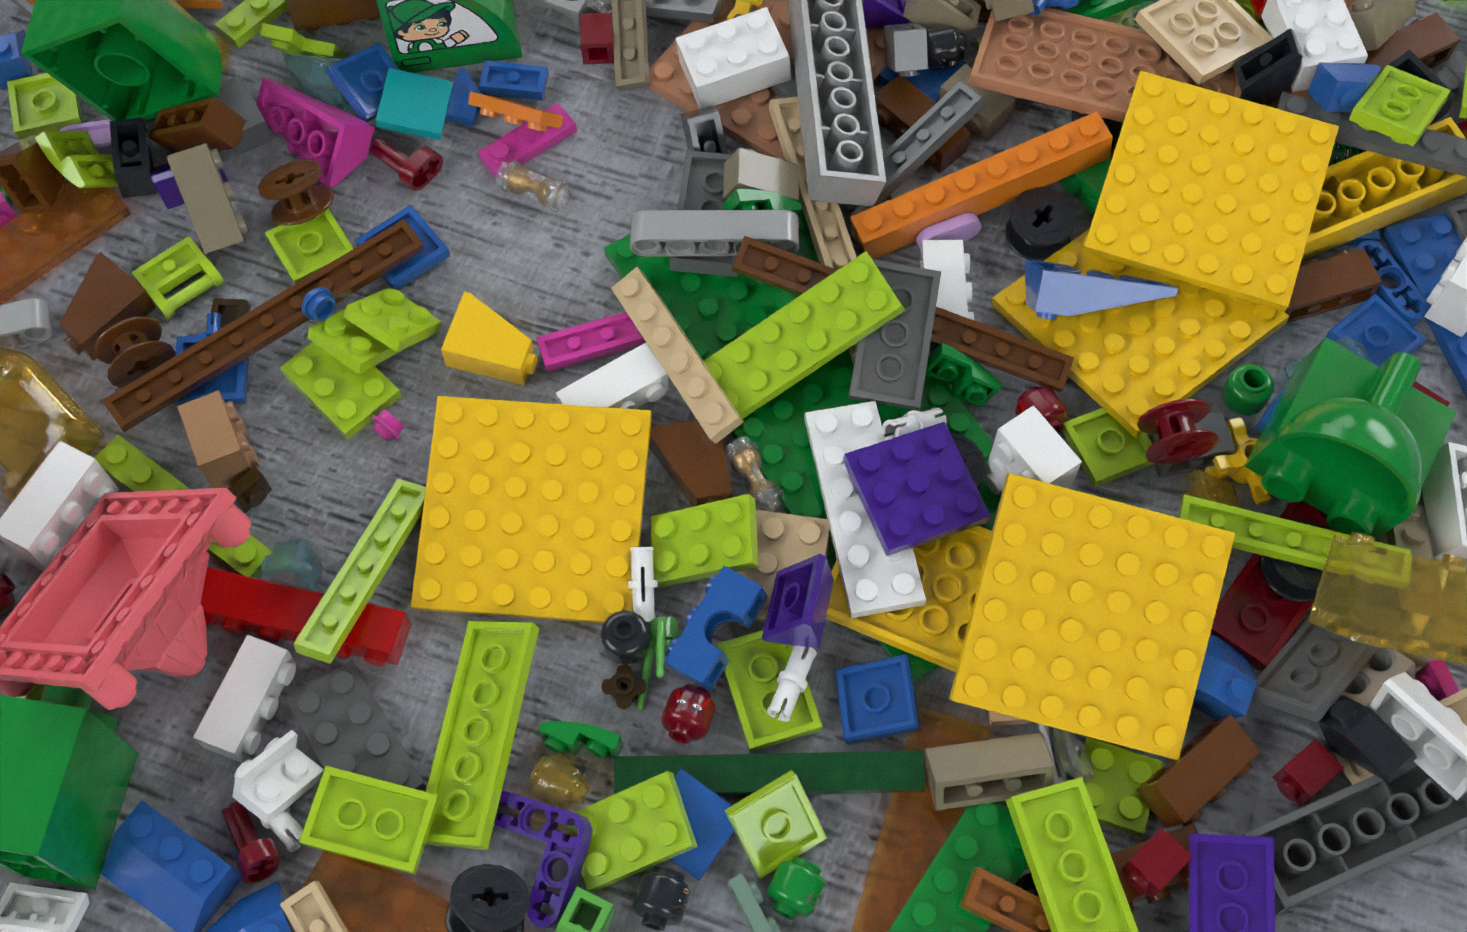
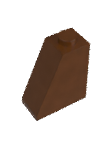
[0,135,65,214]
[59,252,156,361]
[649,419,732,507]

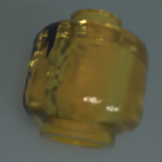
[529,752,590,810]

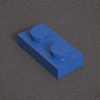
[479,60,549,100]

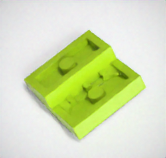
[35,131,118,188]

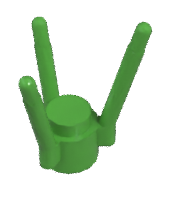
[637,616,695,711]

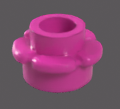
[372,409,405,441]

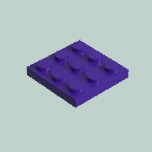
[843,422,991,556]

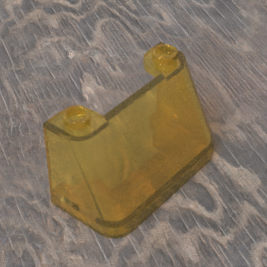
[0,347,105,500]
[1308,531,1467,666]

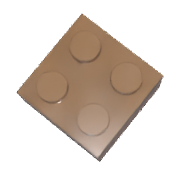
[177,390,260,489]

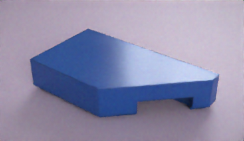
[445,67,482,127]

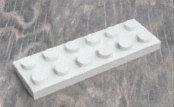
[805,401,926,618]

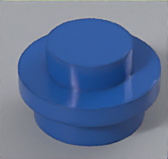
[302,287,336,321]

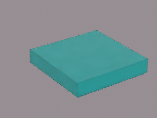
[376,68,453,141]

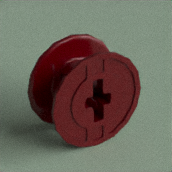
[1137,399,1219,464]

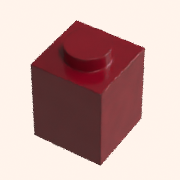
[580,12,614,65]
[1272,739,1344,806]
[1122,828,1192,899]

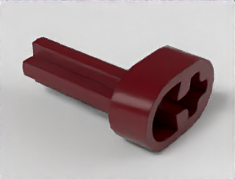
[369,138,443,191]
[221,801,280,884]

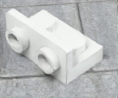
[232,730,324,824]
[0,883,90,932]

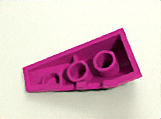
[256,77,375,187]

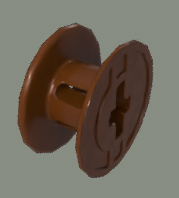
[258,159,334,226]
[94,316,176,388]

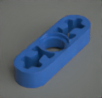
[1355,240,1428,326]

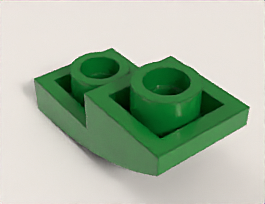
[722,189,802,215]
[926,343,1001,407]
[538,721,623,759]

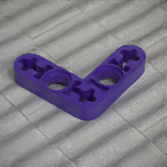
[494,791,593,928]

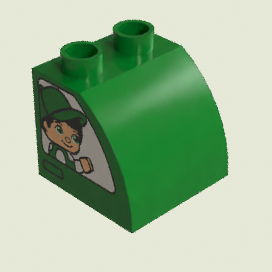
[376,0,522,73]

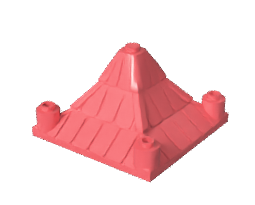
[0,488,251,710]

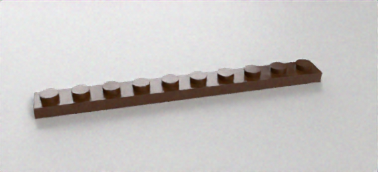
[102,219,424,432]
[732,235,1074,393]

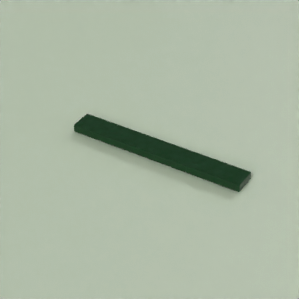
[614,750,925,796]

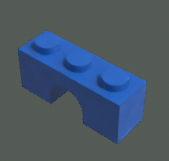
[665,566,768,693]

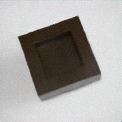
[211,298,251,328]
[228,466,272,513]

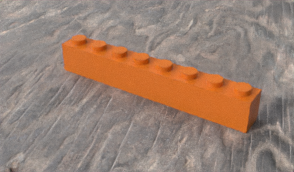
[850,111,1113,260]

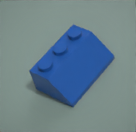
[101,800,243,932]

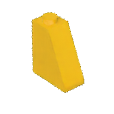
[441,292,538,386]

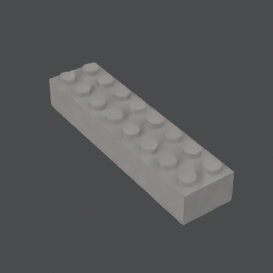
[787,0,886,207]

